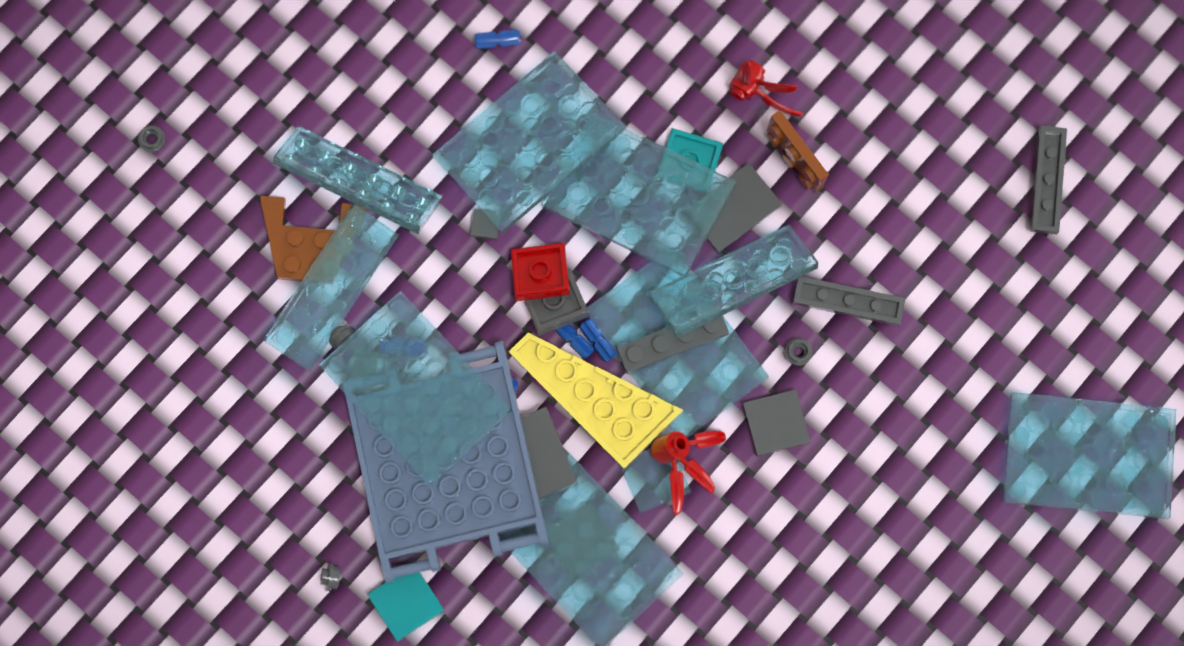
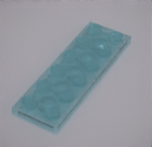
[273,126,442,234]
[263,204,399,371]
[649,225,819,338]

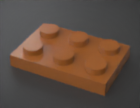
[766,110,829,194]

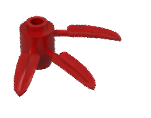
[728,60,803,117]
[651,431,726,516]

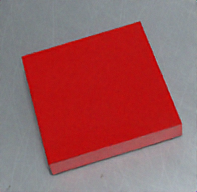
[511,243,570,302]

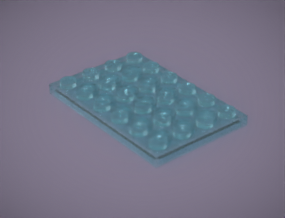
[432,51,626,234]
[541,112,736,278]
[587,247,769,438]
[319,291,512,486]
[1003,392,1177,519]
[499,453,683,646]

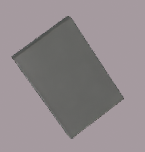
[685,163,782,254]
[521,407,578,500]

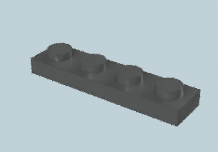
[1030,125,1067,235]
[793,276,906,326]
[617,308,729,374]

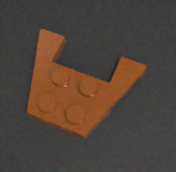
[260,196,367,284]

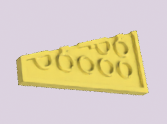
[509,333,683,469]

